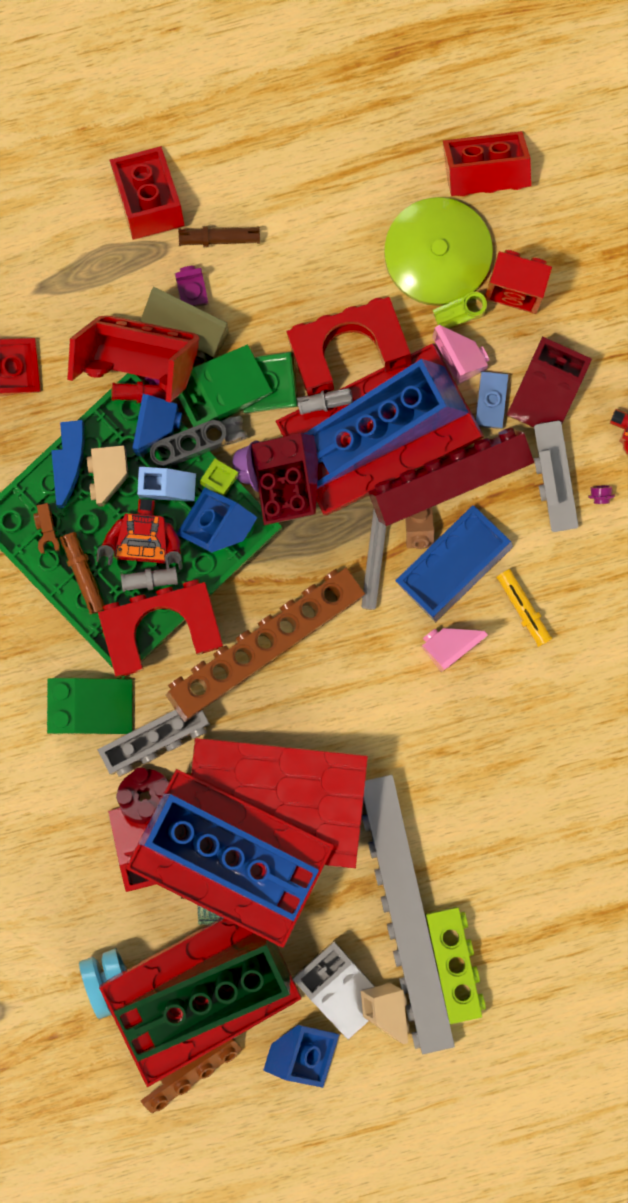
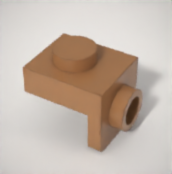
[405,507,434,549]

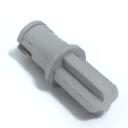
[297,389,353,414]

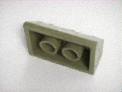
[140,286,229,362]

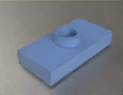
[476,371,508,429]

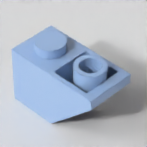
[137,467,196,501]

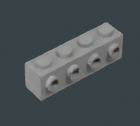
[97,710,210,777]

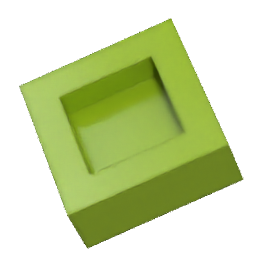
[200,459,238,497]

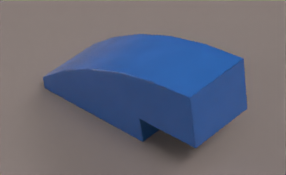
[51,420,85,508]

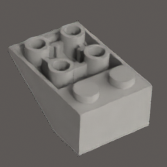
[293,940,375,1039]

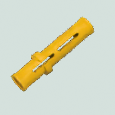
[496,569,553,647]

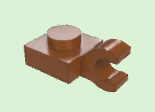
[34,503,60,554]

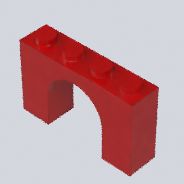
[286,297,411,396]
[98,579,223,678]

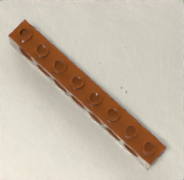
[165,568,365,723]

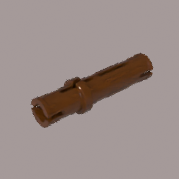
[178,226,260,248]

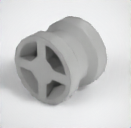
[217,416,248,445]

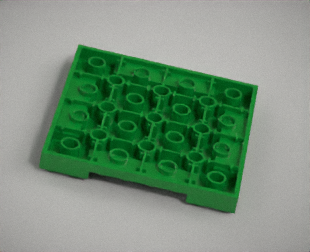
[0,373,282,679]

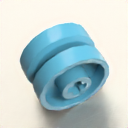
[79,948,127,1020]

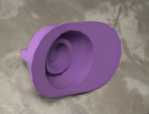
[232,440,260,492]

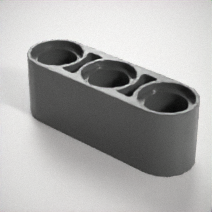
[150,420,227,468]

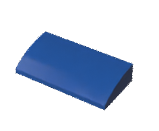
[395,505,513,623]

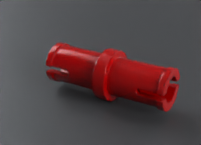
[112,381,166,403]

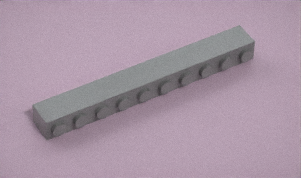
[362,775,455,1055]

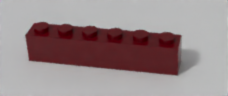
[368,428,534,526]

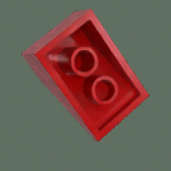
[110,146,185,240]
[0,338,41,396]

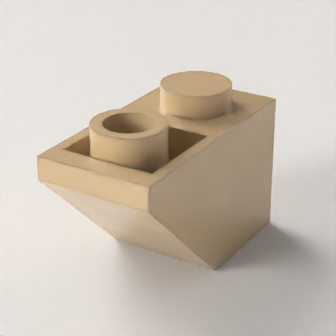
[87,445,129,507]
[361,983,409,1044]

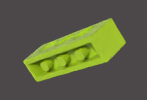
[425,907,486,1024]

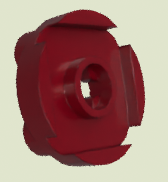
[116,767,169,824]

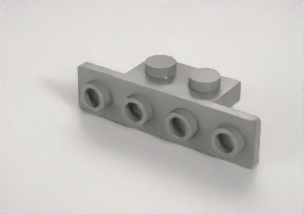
[534,421,578,532]

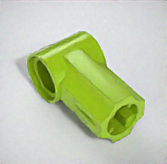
[432,292,487,329]

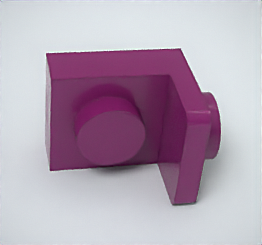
[175,265,209,307]

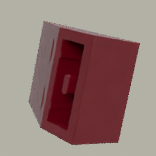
[506,336,592,428]
[251,433,318,525]

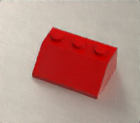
[443,131,532,197]

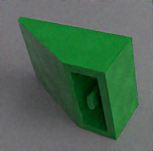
[178,344,273,427]

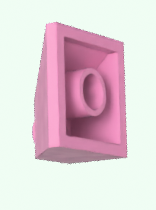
[432,325,489,385]
[421,628,488,673]

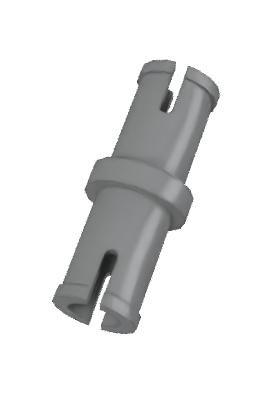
[121,567,178,592]

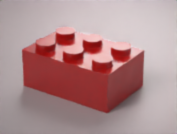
[485,250,552,314]

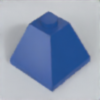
[133,394,182,457]
[177,488,257,553]
[263,1025,340,1088]

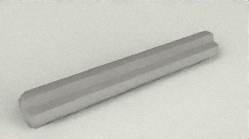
[361,510,386,610]

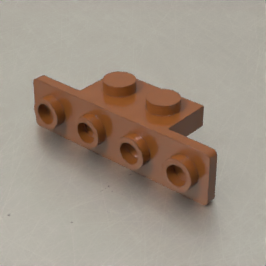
[141,1038,242,1113]

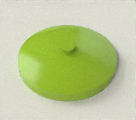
[384,197,493,306]

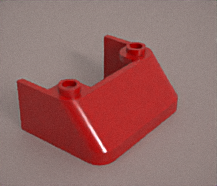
[67,315,199,402]

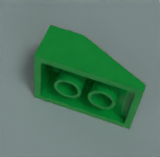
[47,678,133,734]

